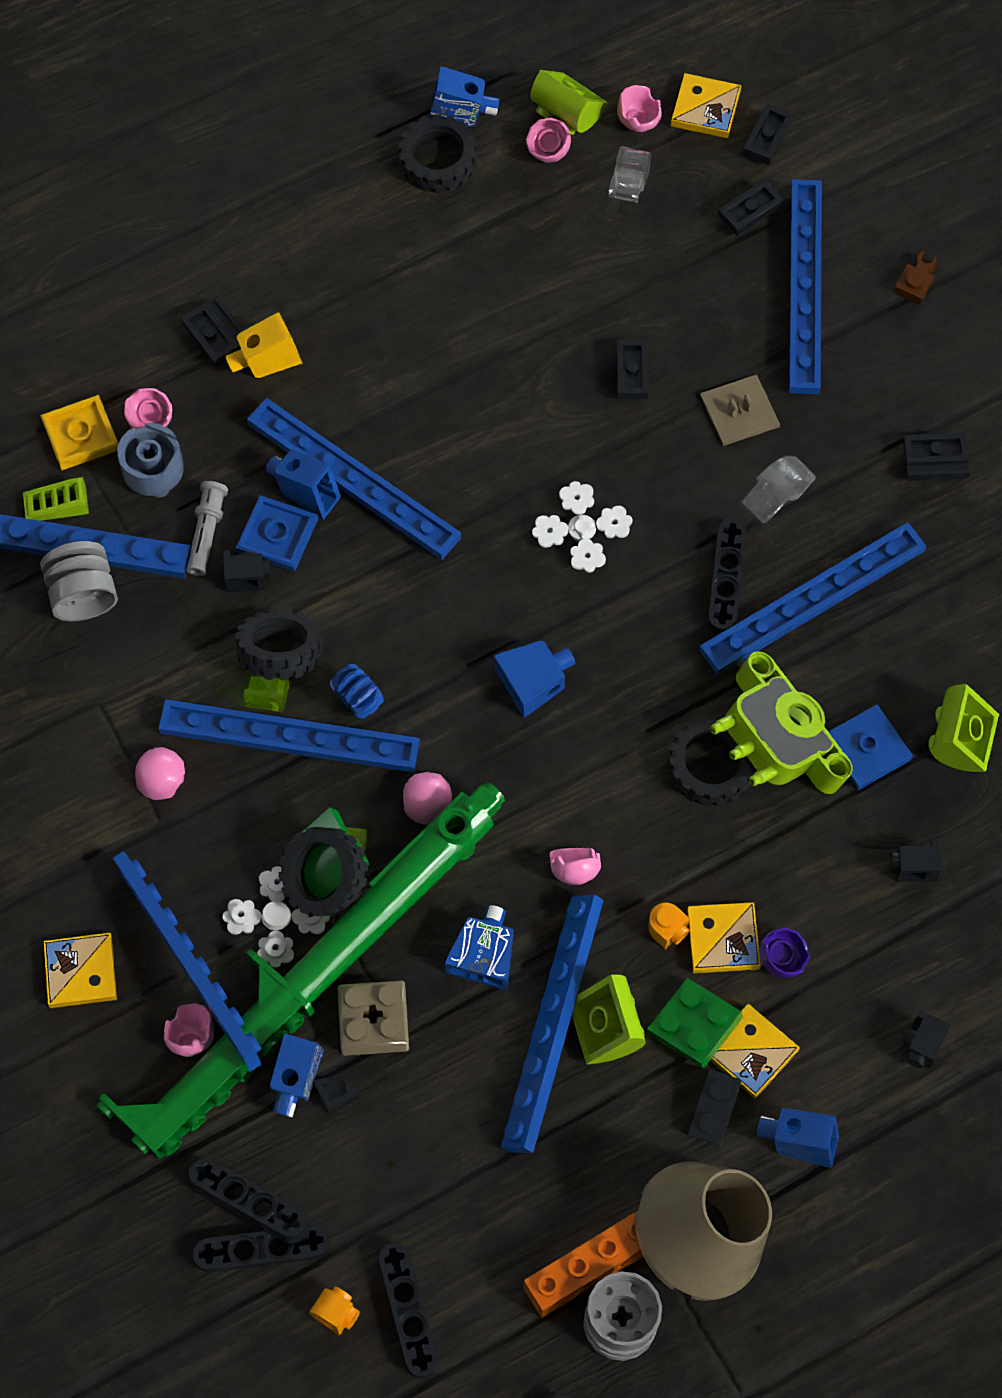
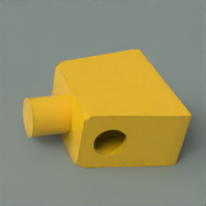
[225,312,302,378]

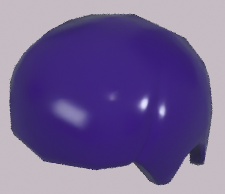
[759,927,810,978]

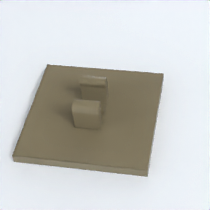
[700,375,780,446]

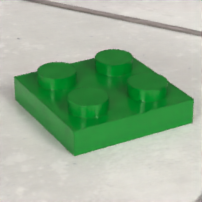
[648,978,743,1069]

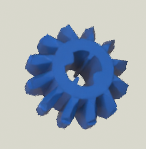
[330,664,384,719]

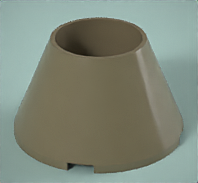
[635,1161,772,1301]

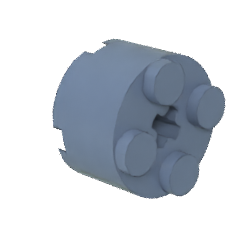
[117,423,184,498]

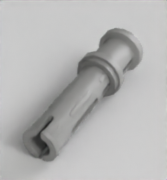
[186,481,228,576]

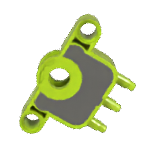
[710,651,853,794]

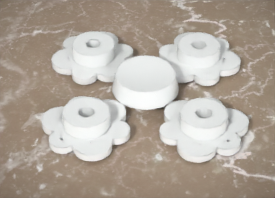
[532,481,632,573]
[223,866,330,968]

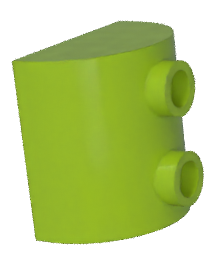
[531,70,608,135]
[929,684,999,772]
[572,975,646,1064]

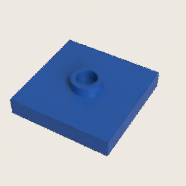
[236,495,318,572]
[829,704,913,790]

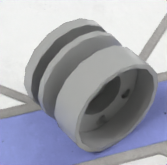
[40,541,118,621]
[583,1271,662,1361]

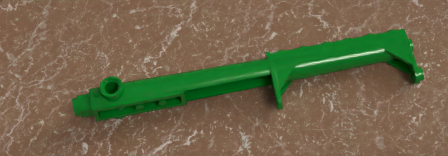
[96,782,505,1160]

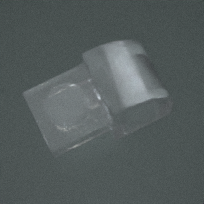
[608,146,651,203]
[742,456,816,523]

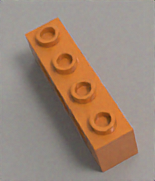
[524,1210,643,1318]

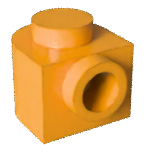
[648,903,690,949]
[309,1286,360,1336]

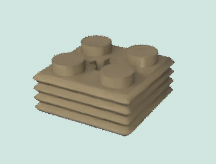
[338,981,409,1056]

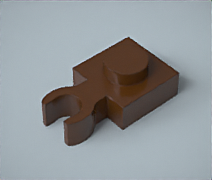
[893,251,937,305]

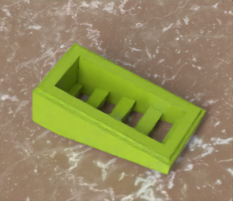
[23,477,89,521]

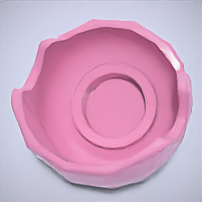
[617,85,661,132]
[526,117,571,163]
[124,388,172,429]
[135,747,185,800]
[403,772,452,825]
[550,848,601,885]
[164,1003,215,1057]

